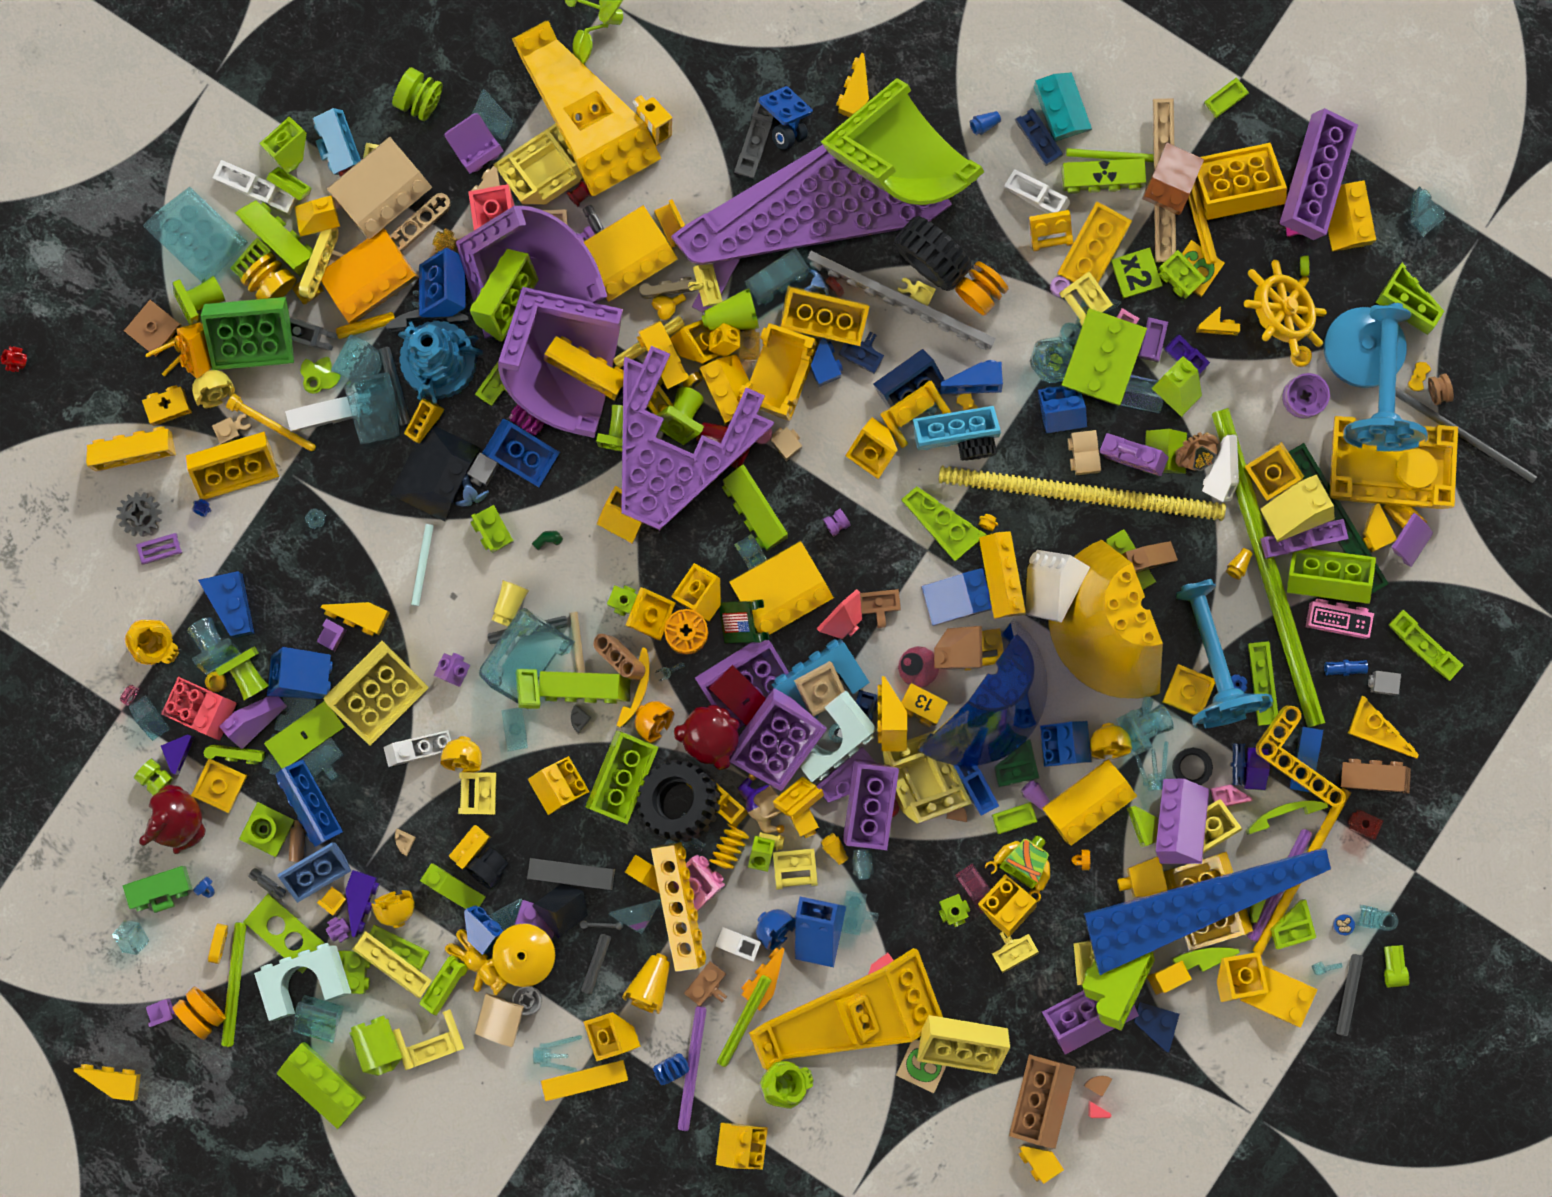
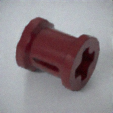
[566,181,592,208]

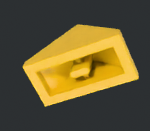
[625,855,660,894]

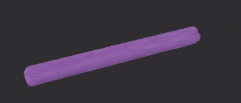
[1247,829,1312,942]
[678,1006,707,1131]

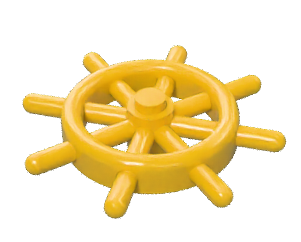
[1244,259,1327,357]

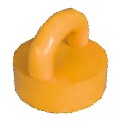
[1071,850,1090,870]

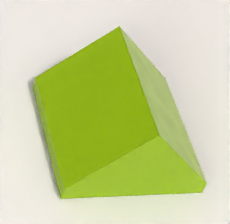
[1144,429,1187,474]

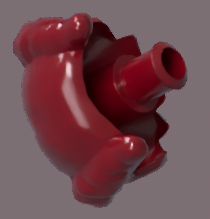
[674,705,740,770]
[139,785,206,854]

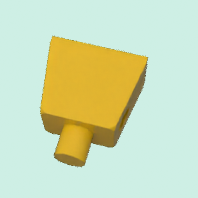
[1117,857,1168,897]

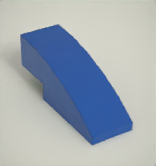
[1289,727,1323,792]
[951,751,999,816]

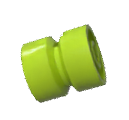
[134,758,174,796]

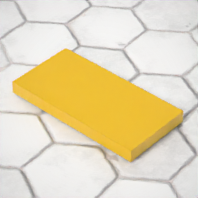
[1057,201,1132,283]

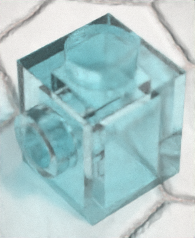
[734,534,767,570]

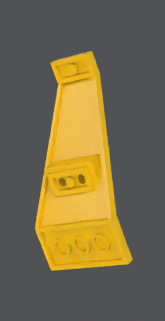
[749,948,943,1070]

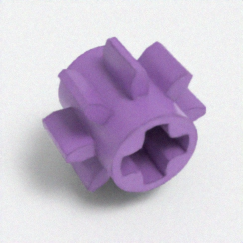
[326,917,351,943]

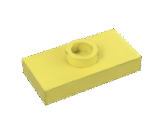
[1073,941,1095,985]

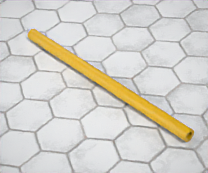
[1252,788,1351,955]

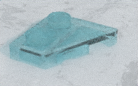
[472,89,513,141]

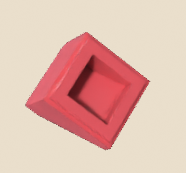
[1088,1101,1111,1118]

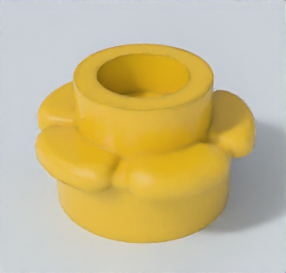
[978,514,998,531]

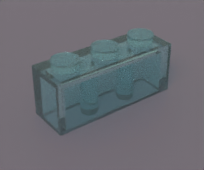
[745,248,809,305]

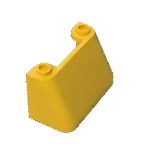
[739,323,818,421]

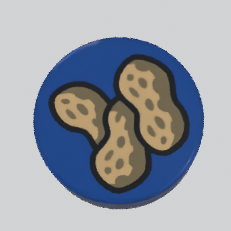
[1333,914,1355,935]

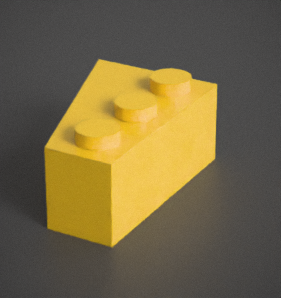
[636,321,689,389]

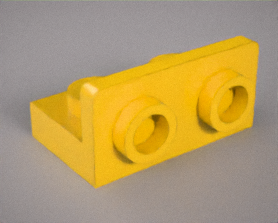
[449,825,491,870]

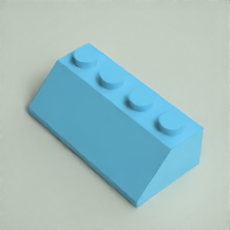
[913,406,1001,450]

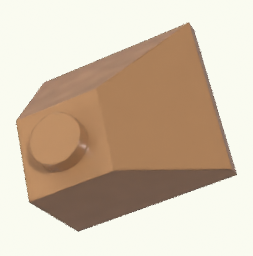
[934,626,982,670]

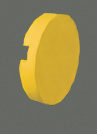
[1396,449,1438,489]

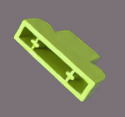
[1082,951,1155,1031]

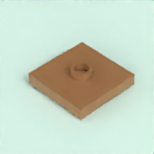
[124,300,182,357]

